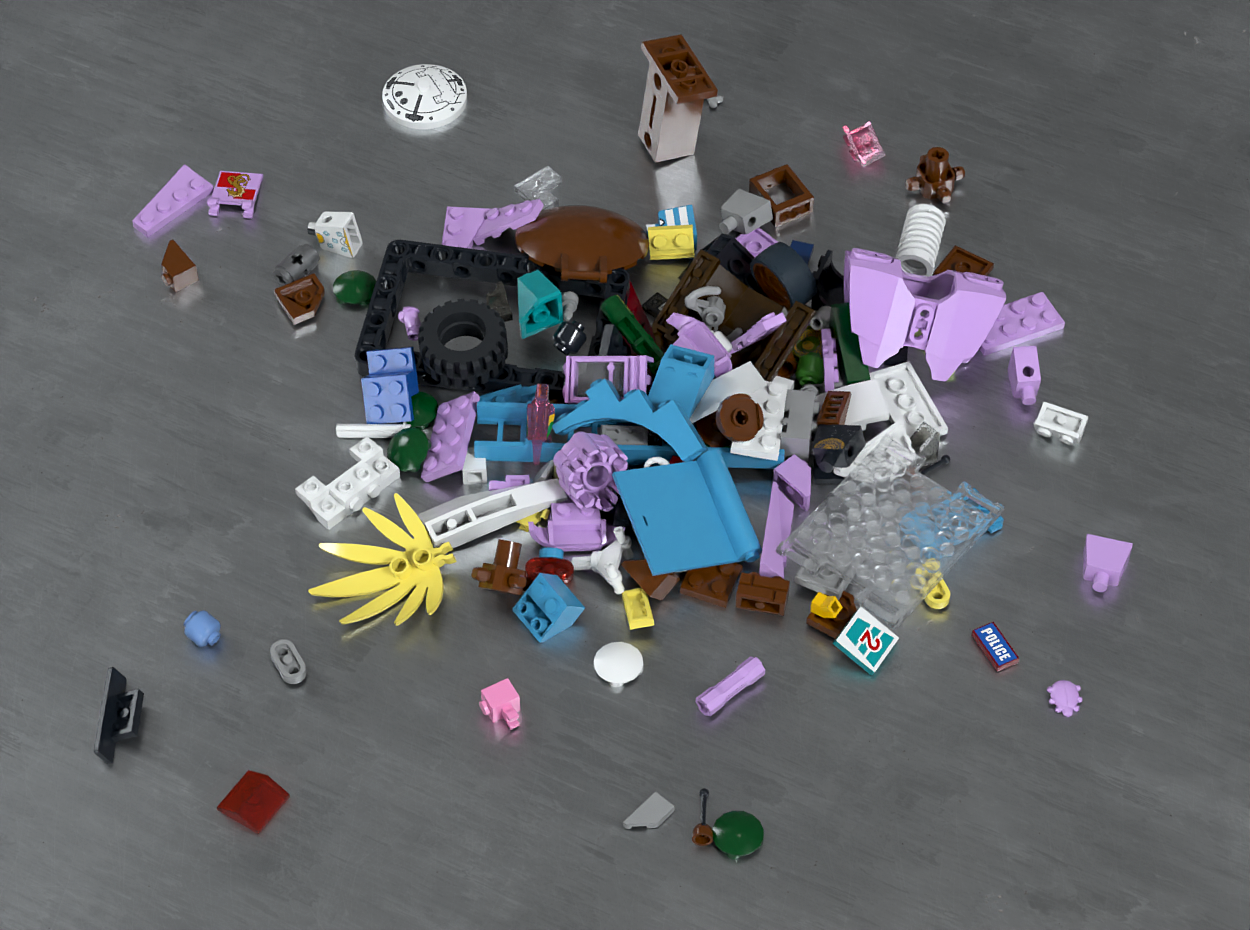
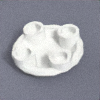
[594,642,643,687]

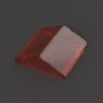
[217,770,290,834]

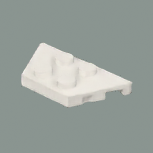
[833,419,917,489]

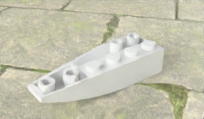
[417,478,568,548]

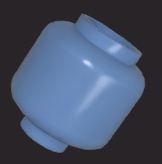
[183,610,221,647]

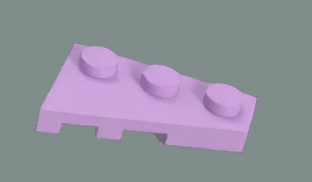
[473,199,544,246]

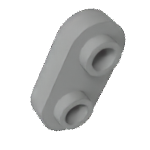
[270,640,307,684]

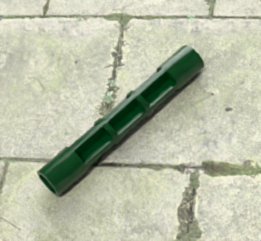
[600,295,664,377]

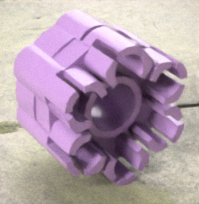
[553,432,628,511]

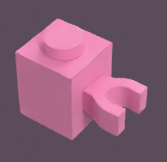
[479,678,520,730]

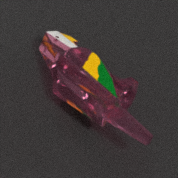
[527,384,555,465]

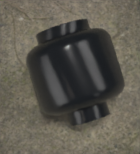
[552,320,587,356]

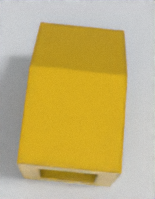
[810,592,843,618]

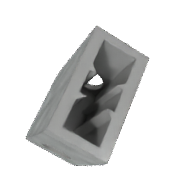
[719,189,773,234]

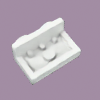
[1034,402,1089,445]

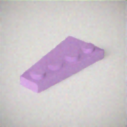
[132,164,214,238]
[730,312,787,355]

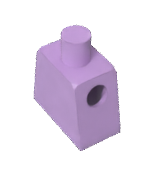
[1007,346,1041,405]
[1083,534,1133,592]

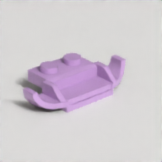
[665,313,733,378]
[528,503,626,552]

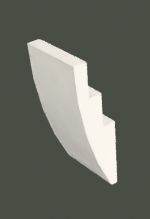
[811,379,890,441]

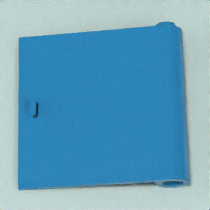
[612,449,762,576]

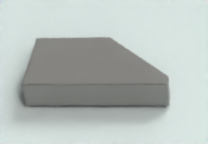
[623,791,675,829]

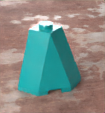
[517,270,564,339]

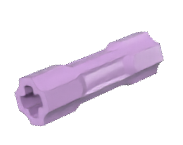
[695,656,766,716]

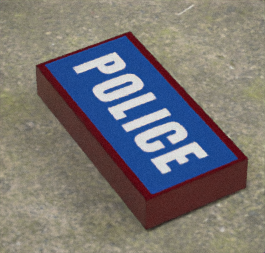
[971,621,1019,672]

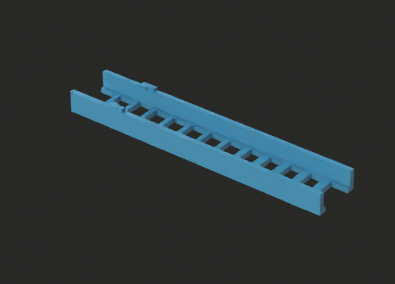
[474,401,785,469]

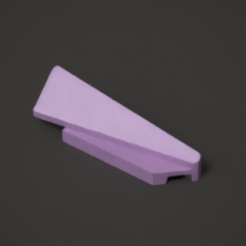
[759,481,794,578]

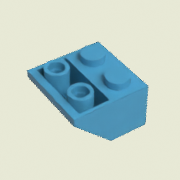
[512,573,585,643]

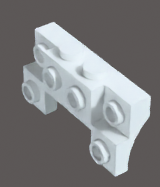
[295,437,400,530]

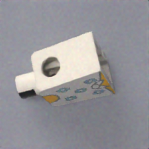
[307,212,363,258]

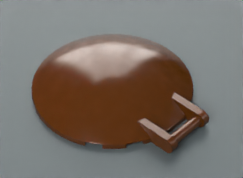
[515,205,649,283]

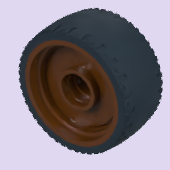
[750,242,817,308]

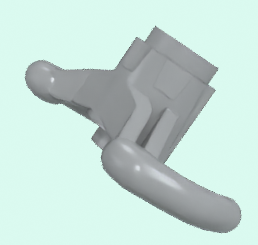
[685,286,743,342]

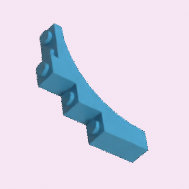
[552,379,708,462]

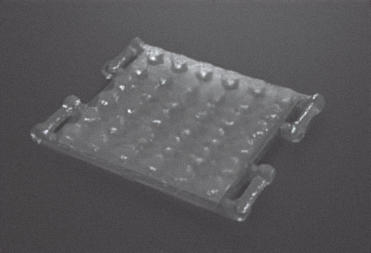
[776,433,1004,630]

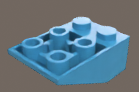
[648,344,714,419]

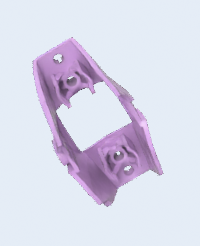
[844,248,1006,382]

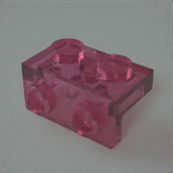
[843,121,886,167]

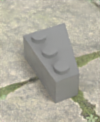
[781,389,820,464]

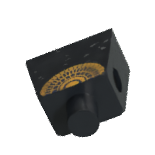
[813,424,866,473]

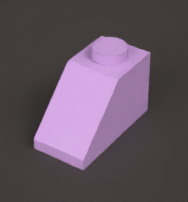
[773,454,811,511]

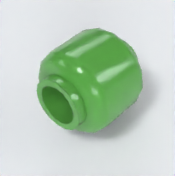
[795,352,824,386]

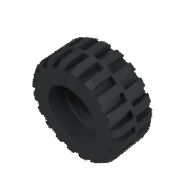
[418,299,508,388]

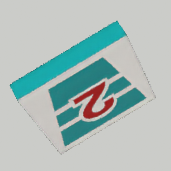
[833,606,899,675]

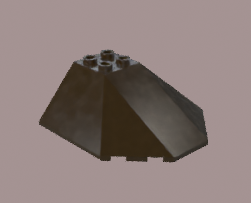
[651,249,816,382]

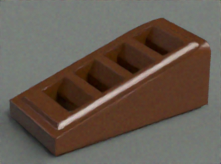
[817,391,852,426]

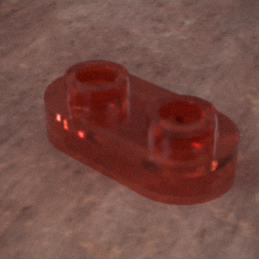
[525,557,574,584]

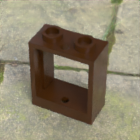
[749,164,814,227]

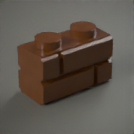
[736,572,790,616]

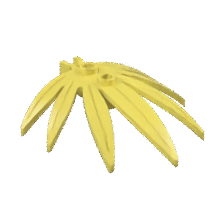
[308,493,457,626]

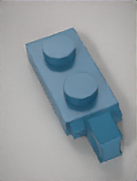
[479,384,542,403]

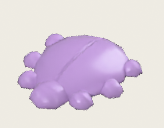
[1047,680,1083,717]

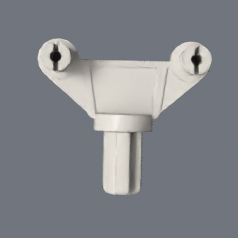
[571,526,634,594]

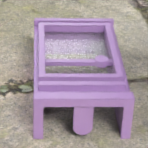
[562,355,654,404]

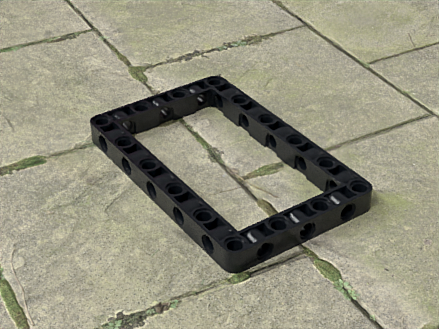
[354,240,630,404]

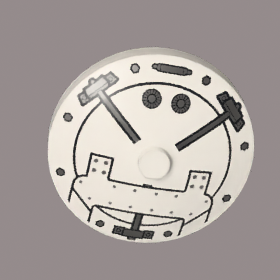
[382,64,467,129]

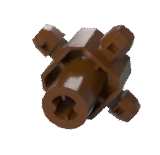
[905,147,965,203]
[471,539,533,596]

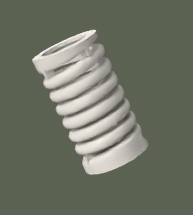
[895,204,946,277]

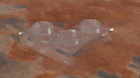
[514,166,562,211]

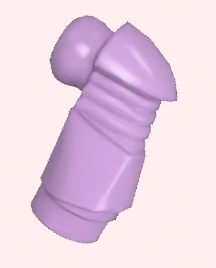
[398,306,421,341]

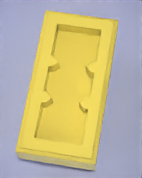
[621,588,654,630]

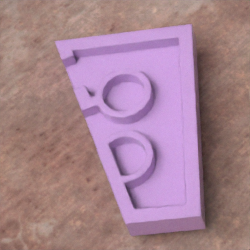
[442,207,491,249]
[821,329,839,392]

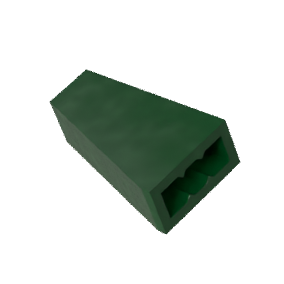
[829,302,871,386]

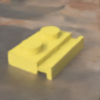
[648,225,695,260]

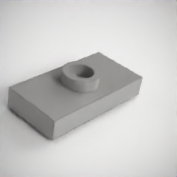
[601,425,648,445]

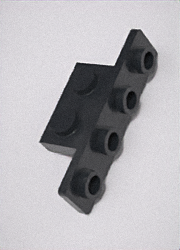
[94,667,144,764]

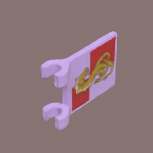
[207,171,263,219]

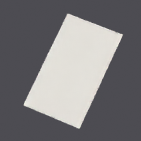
[690,361,768,423]

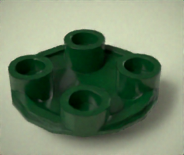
[333,270,376,305]
[396,391,439,430]
[387,427,431,473]
[712,811,764,859]

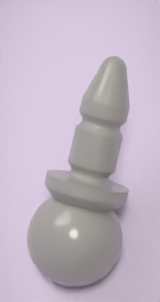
[562,291,579,321]

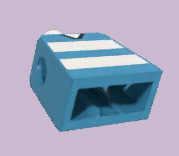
[646,205,697,250]

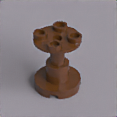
[695,393,764,448]

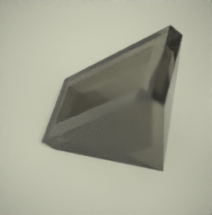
[909,421,940,470]

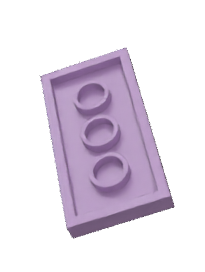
[979,292,1065,356]
[421,391,480,482]

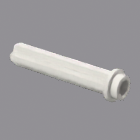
[336,422,411,438]

